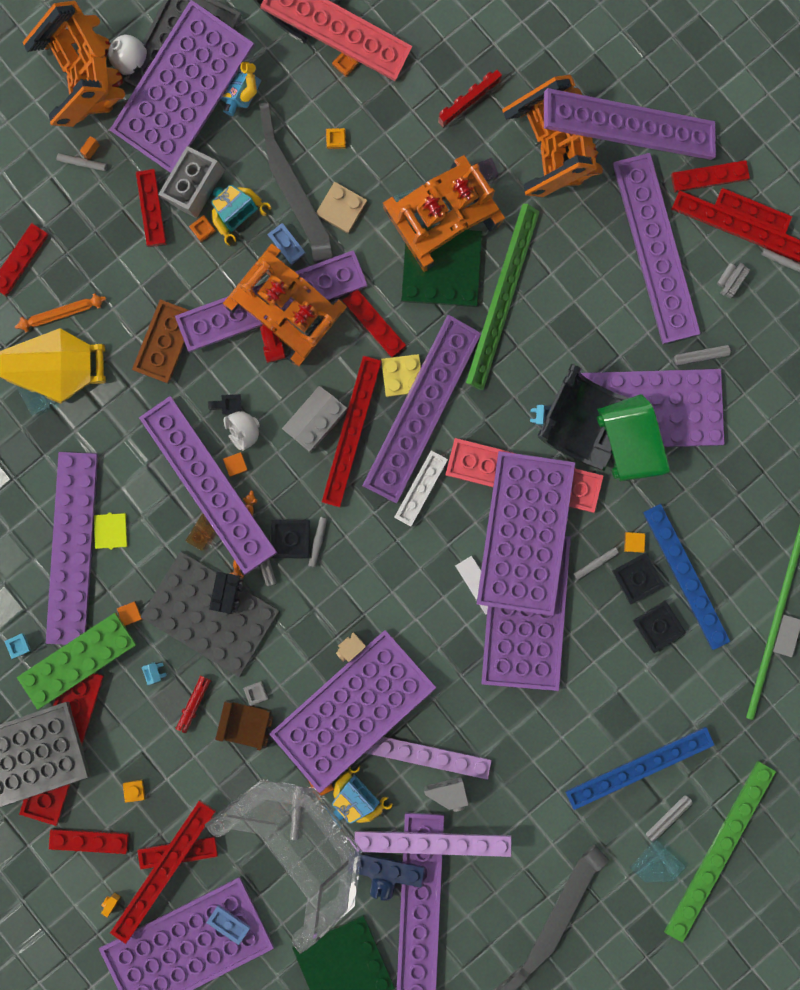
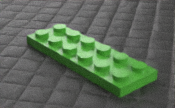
[17,613,137,710]

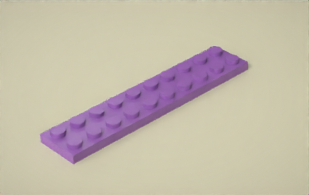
[544,88,716,160]
[613,153,700,345]
[175,250,367,353]
[362,315,481,503]
[139,396,277,575]
[46,452,98,645]
[397,813,444,990]

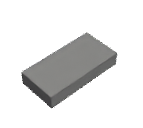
[773,615,800,657]

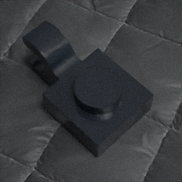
[208,394,242,415]

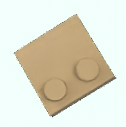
[316,182,367,234]

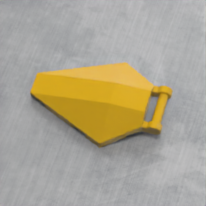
[0,328,106,404]

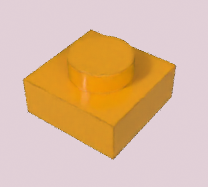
[123,780,146,803]
[101,893,121,918]

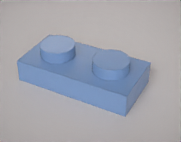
[267,223,306,265]
[206,905,250,945]

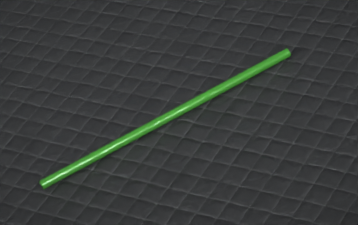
[746,525,800,720]

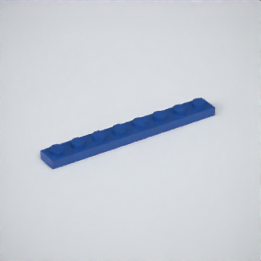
[642,504,730,650]
[565,727,714,810]

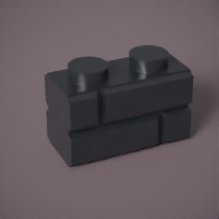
[209,571,244,614]

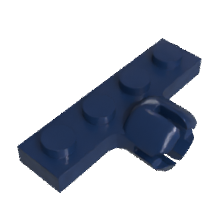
[346,851,426,901]

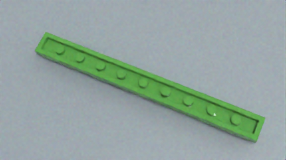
[466,204,540,390]
[664,761,776,943]

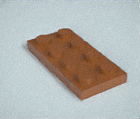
[132,299,190,384]

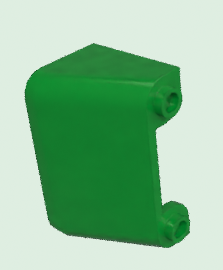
[597,394,670,482]

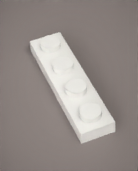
[394,450,448,527]

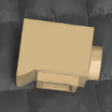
[336,632,366,662]

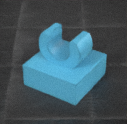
[530,405,551,426]
[4,633,31,659]
[142,662,167,685]

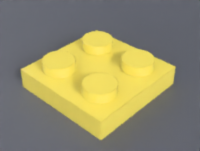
[381,354,421,397]

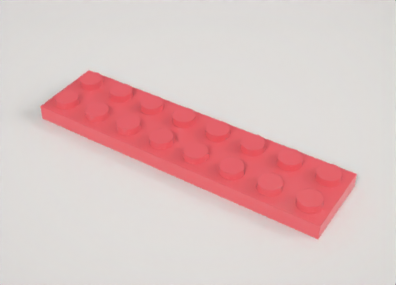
[260,0,412,81]
[445,438,603,513]

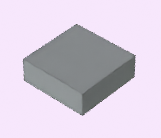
[243,681,268,706]

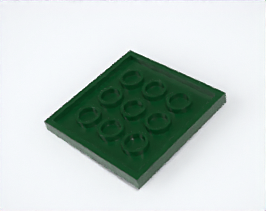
[401,226,482,307]
[292,915,395,990]

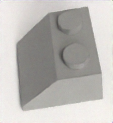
[424,777,468,812]

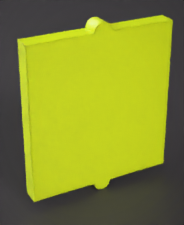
[94,512,127,550]

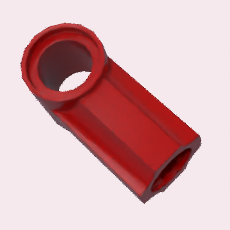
[260,325,286,363]

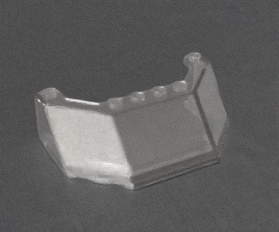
[205,779,362,954]

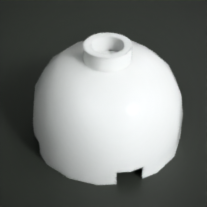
[108,35,147,75]
[224,412,260,451]

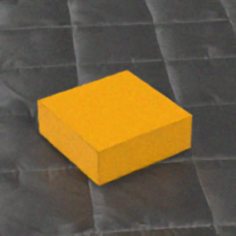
[326,128,346,149]
[624,532,645,553]

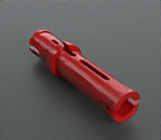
[175,675,211,734]

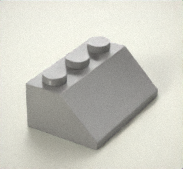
[158,146,225,218]
[282,386,348,454]

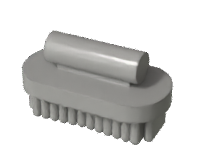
[717,262,750,298]

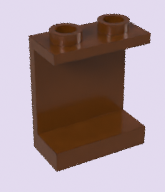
[215,700,274,751]

